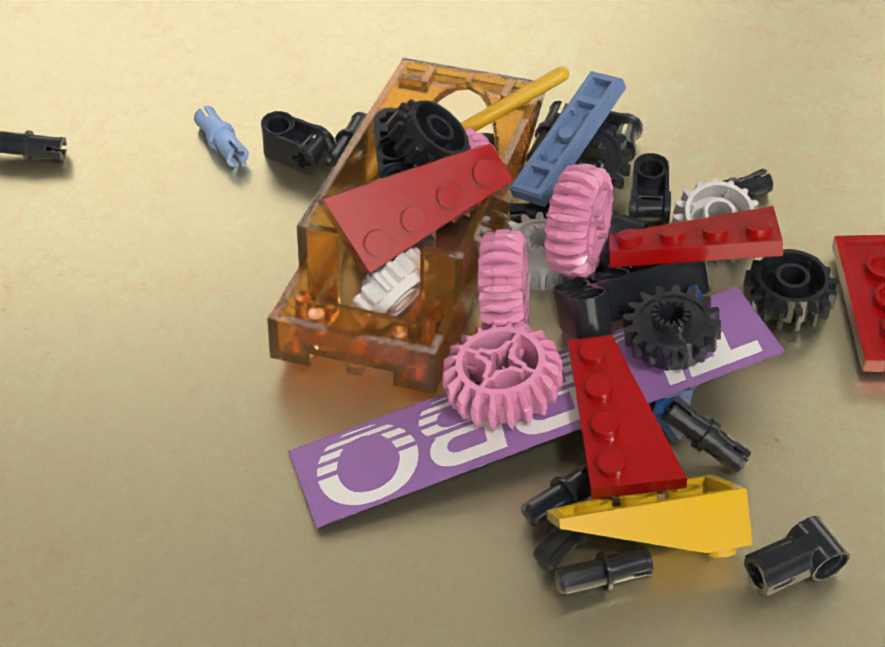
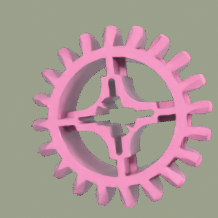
[544,164,614,278]
[478,229,530,330]
[442,322,563,431]

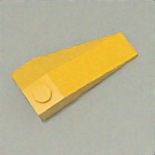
[546,474,753,558]

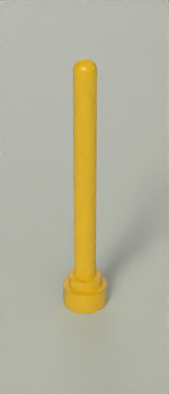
[461,66,569,132]

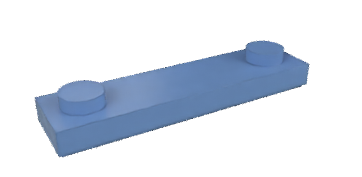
[509,71,627,207]

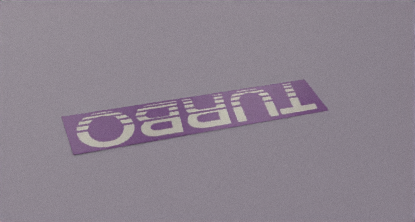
[288,286,785,528]

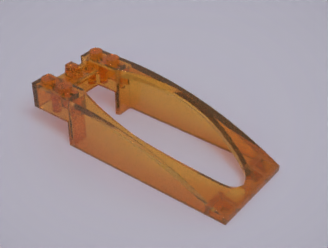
[267,57,545,395]

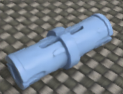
[194,105,249,167]

